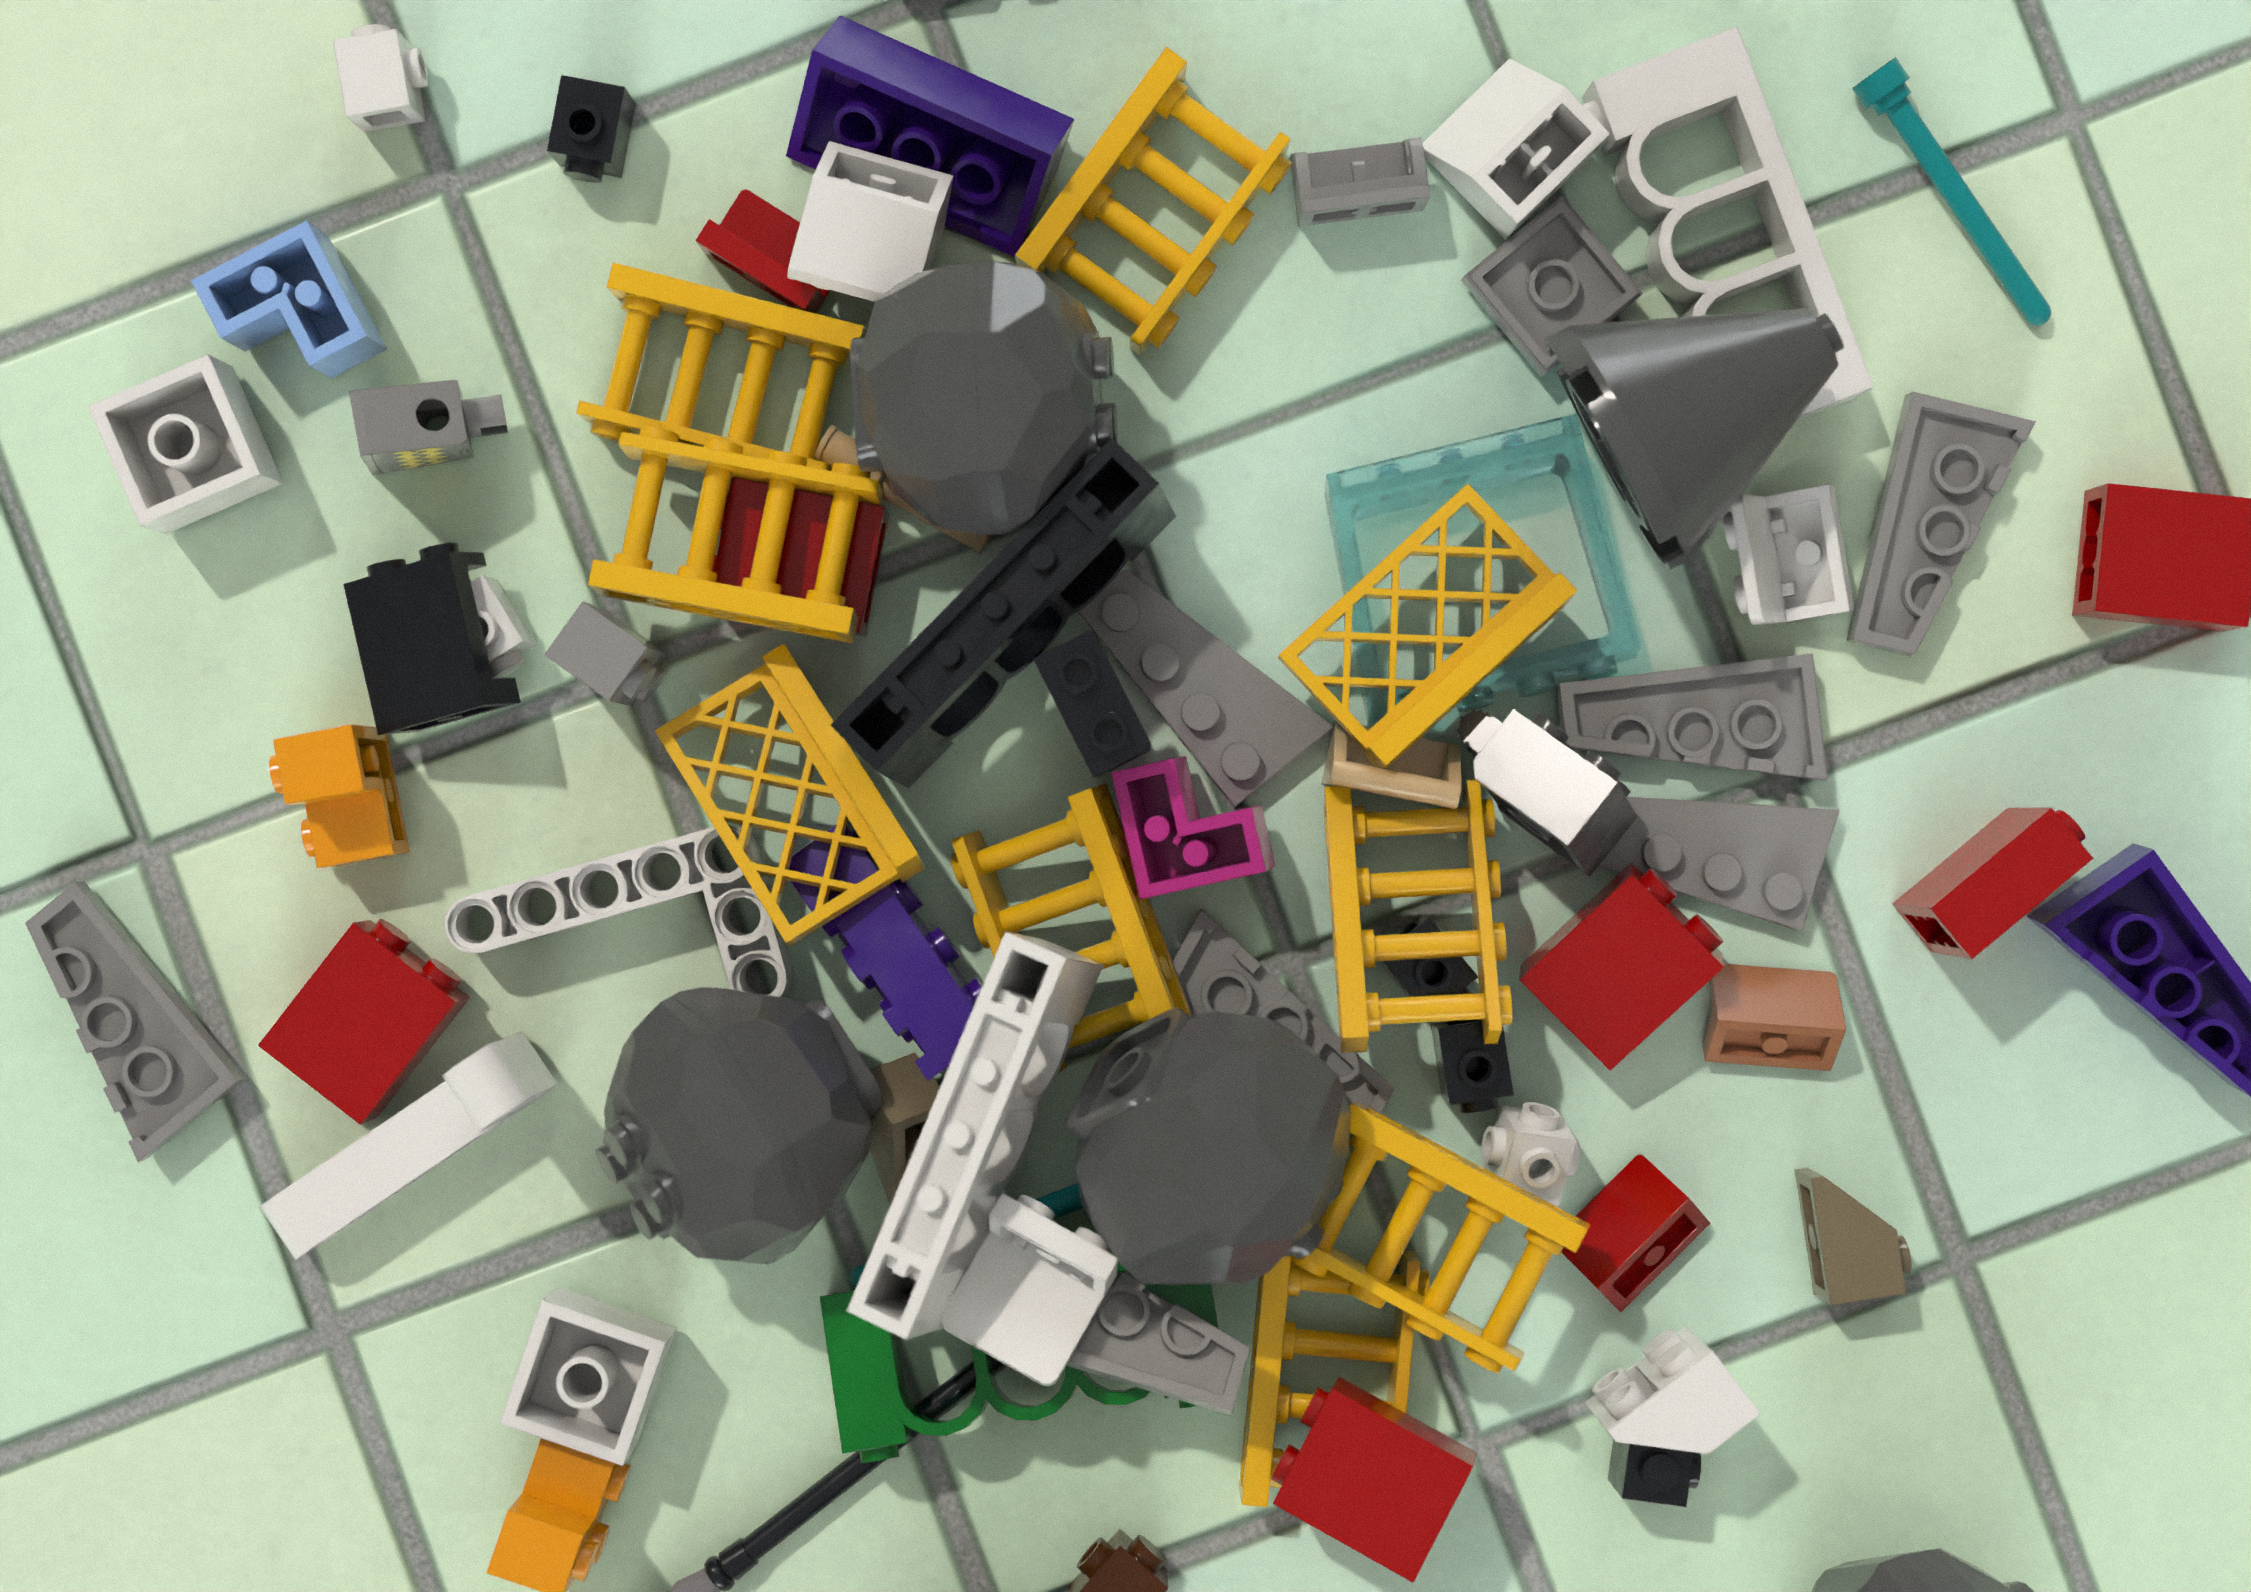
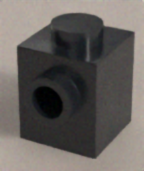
[547,75,636,183]
[1379,915,1478,997]
[1430,1019,1514,1113]
[1608,1439,1701,1507]

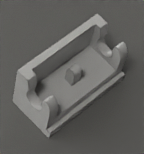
[1290,137,1431,227]

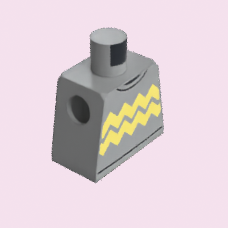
[349,380,508,475]

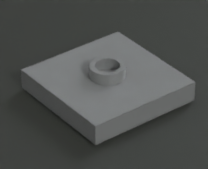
[1461,195,1643,378]

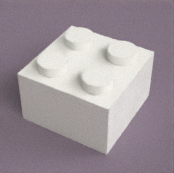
[88,354,284,534]
[499,1286,678,1466]

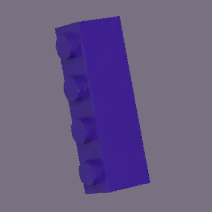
[786,15,1074,257]

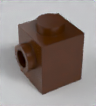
[1069,1529,1169,1592]

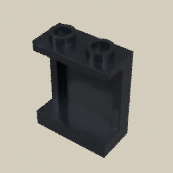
[343,543,521,735]
[1033,631,1151,779]

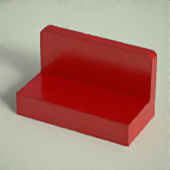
[695,189,831,313]
[1561,1155,1711,1312]

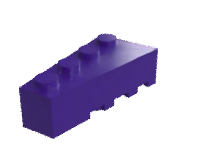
[789,820,983,1080]
[2027,843,2251,1097]

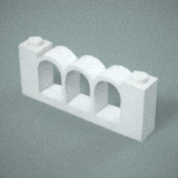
[1582,26,1874,419]
[847,932,1103,1340]

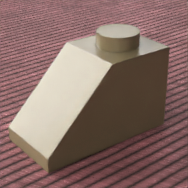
[870,1052,940,1206]
[1795,1168,1912,1306]

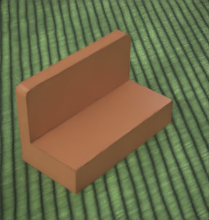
[1702,964,1846,1071]

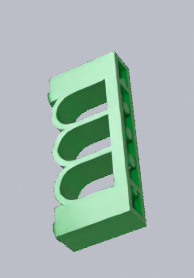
[820,1251,1219,1463]

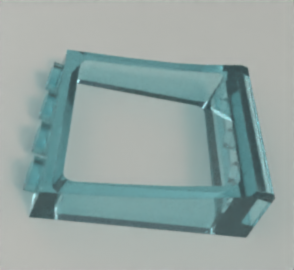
[1324,414,1641,724]

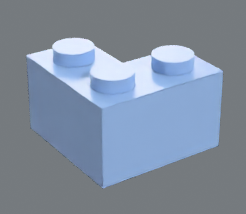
[191,220,387,378]

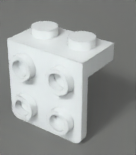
[1723,484,1855,625]
[941,1193,1119,1386]

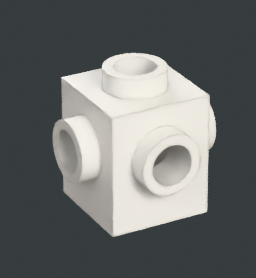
[1481,1102,1580,1207]

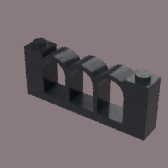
[831,439,1176,788]

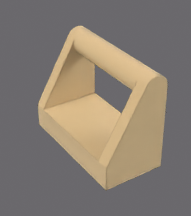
[1321,721,1462,809]

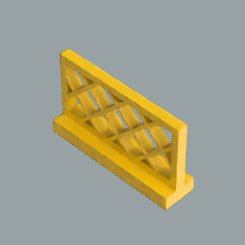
[1278,483,1578,769]
[654,643,924,947]

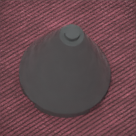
[1544,308,1844,571]

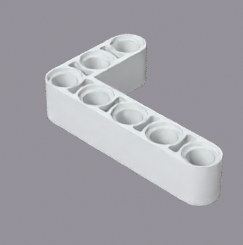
[444,825,794,998]
[260,1031,558,1260]

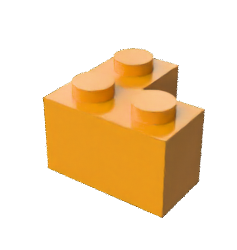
[269,724,410,868]
[486,1438,631,1592]

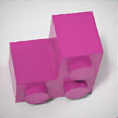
[1111,756,1276,899]

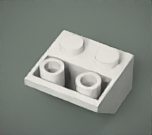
[1423,58,1610,240]
[787,141,953,302]
[1584,1326,1760,1454]

